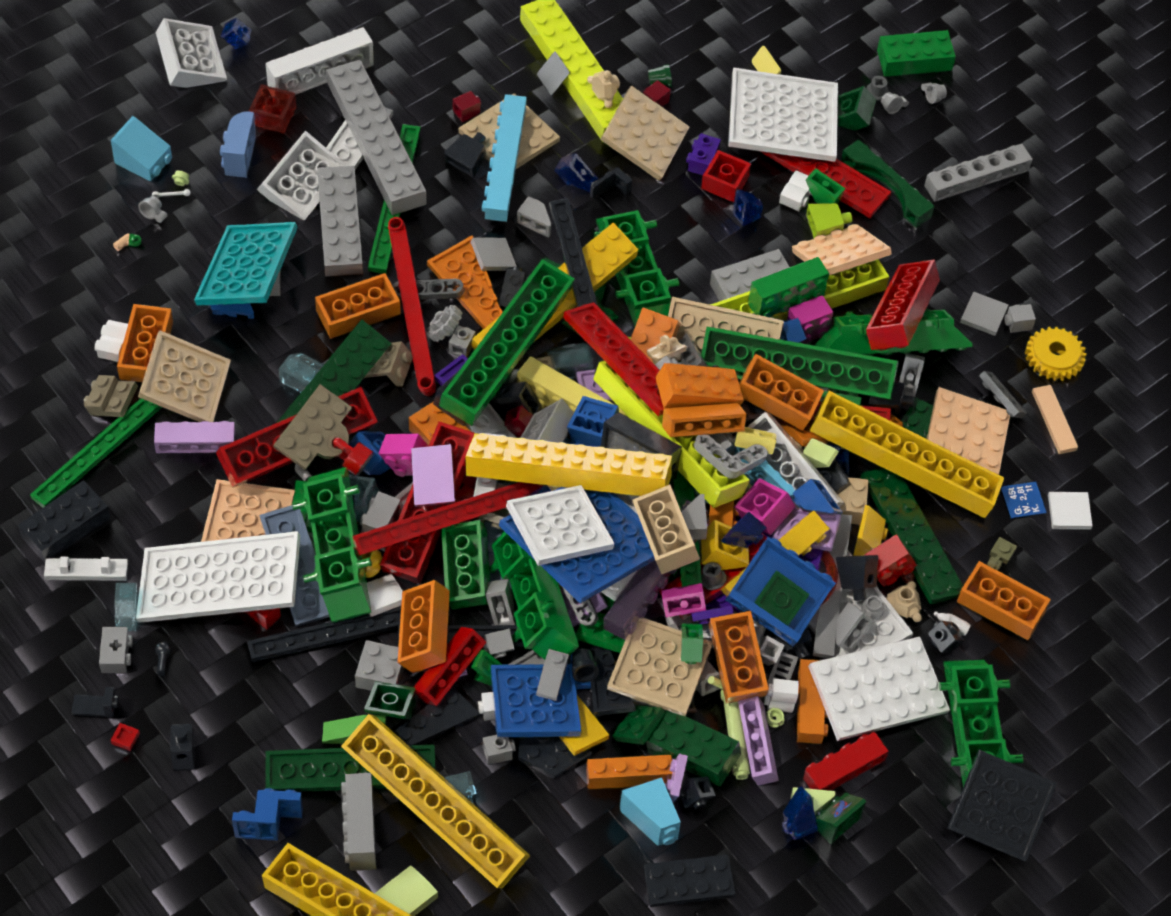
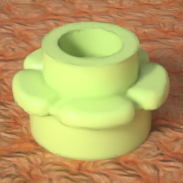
[172,171,190,186]
[766,708,785,728]

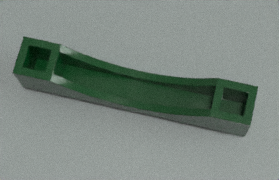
[841,140,934,228]

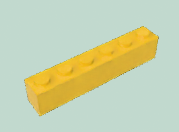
[721,510,829,597]

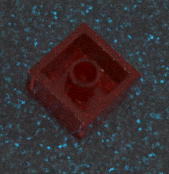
[249,84,296,133]

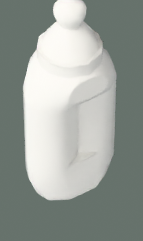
[934,611,971,636]

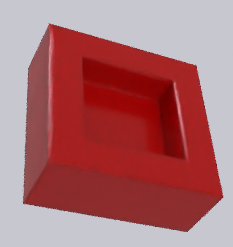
[111,723,140,751]

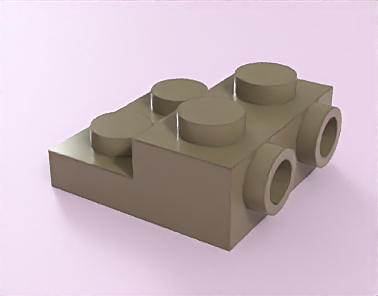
[84,375,138,417]

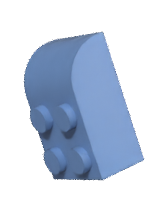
[220,112,256,178]

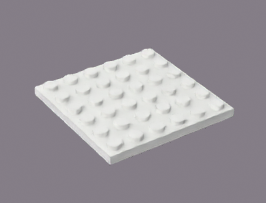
[728,68,838,162]

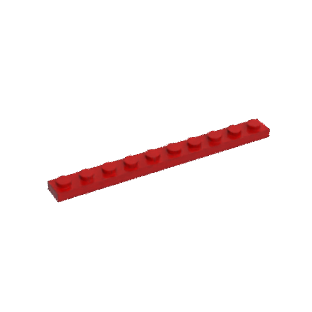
[352,482,546,556]

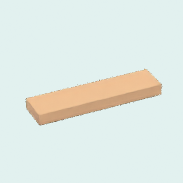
[1032,385,1078,454]

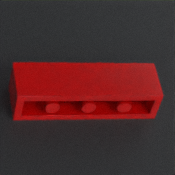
[414,627,486,706]
[803,732,889,791]

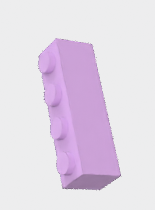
[154,421,236,453]
[738,696,779,786]

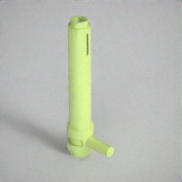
[708,676,750,780]

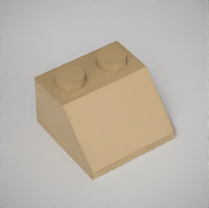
[837,478,868,525]

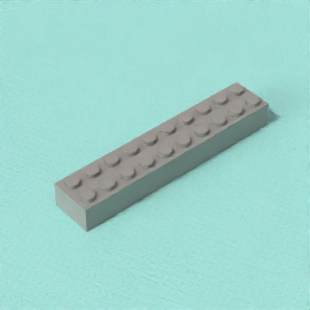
[327,60,426,215]

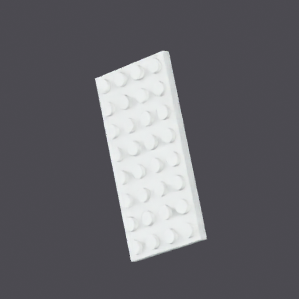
[136,531,301,622]

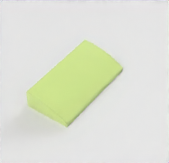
[374,866,438,916]

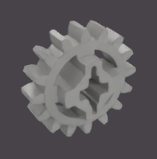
[427,305,462,342]

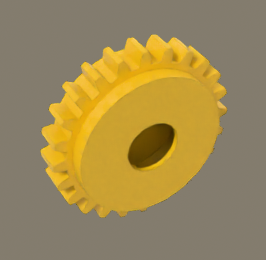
[1025,327,1086,381]

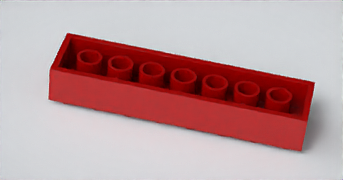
[866,260,940,351]
[216,387,378,488]
[380,421,475,584]

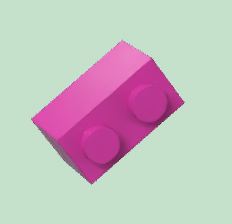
[662,583,706,617]

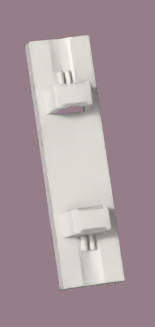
[44,557,128,581]

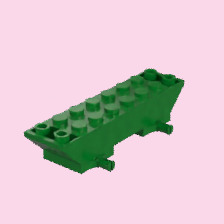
[594,210,679,327]
[815,308,972,356]
[292,467,372,623]
[489,531,579,660]
[939,660,1023,787]

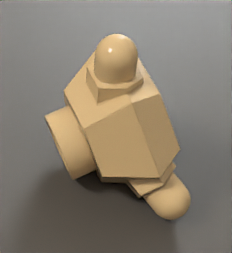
[587,70,620,108]
[886,581,922,622]

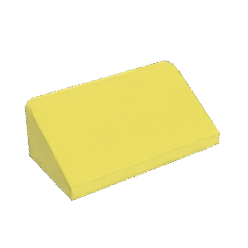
[752,46,781,74]
[735,427,776,454]

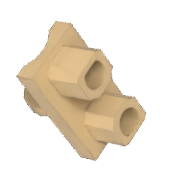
[647,335,686,365]

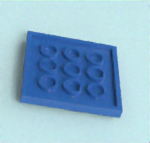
[490,664,581,737]

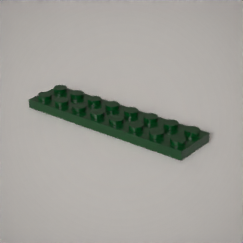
[277,319,392,423]
[861,468,963,604]
[266,745,435,792]

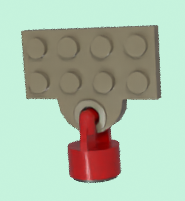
[273,385,374,476]

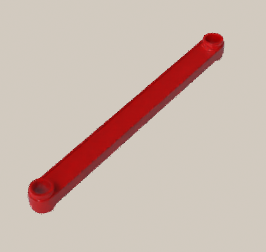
[388,217,436,396]

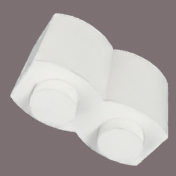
[779,171,812,211]
[95,320,128,362]
[764,679,799,713]

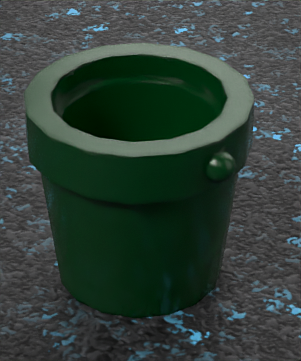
[648,64,672,88]

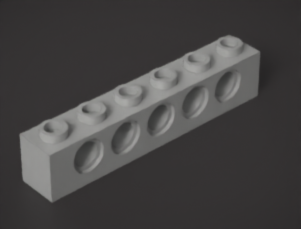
[924,144,1032,202]

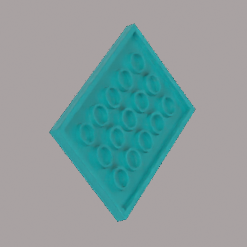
[194,222,298,305]

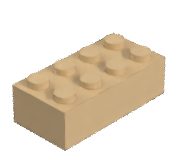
[632,485,700,574]

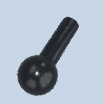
[155,642,172,676]

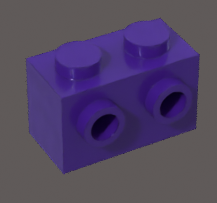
[686,133,721,175]

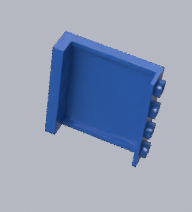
[725,537,836,646]

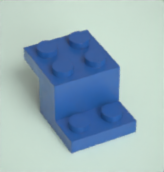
[567,396,619,447]
[232,788,303,840]

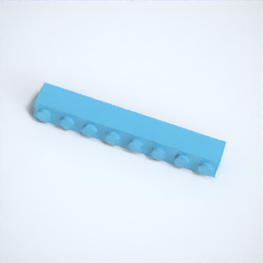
[482,94,526,222]

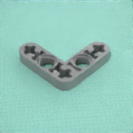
[694,434,768,479]

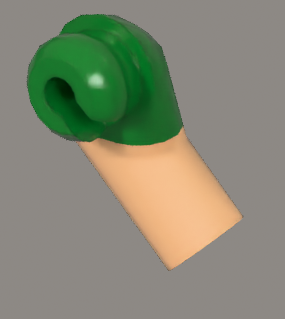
[113,234,142,251]

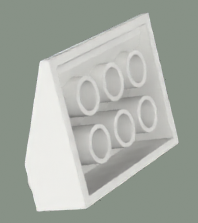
[156,18,227,88]
[257,131,347,220]

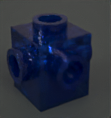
[221,17,252,49]

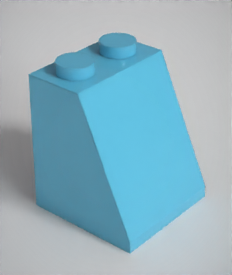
[111,116,172,182]
[620,778,681,846]

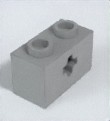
[99,627,133,673]

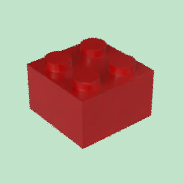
[701,150,751,202]
[865,534,917,587]

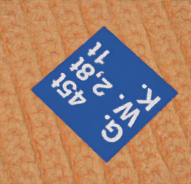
[1001,482,1046,518]

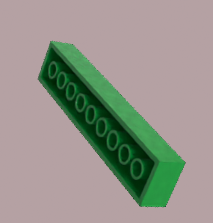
[439,259,575,426]
[701,326,898,400]

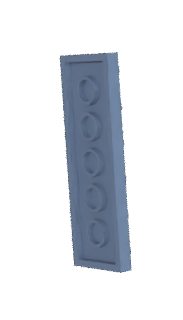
[259,505,330,627]

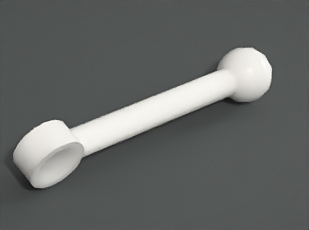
[152,189,191,198]

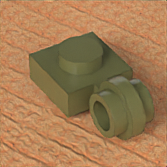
[987,537,1017,571]

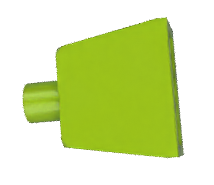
[806,203,852,239]

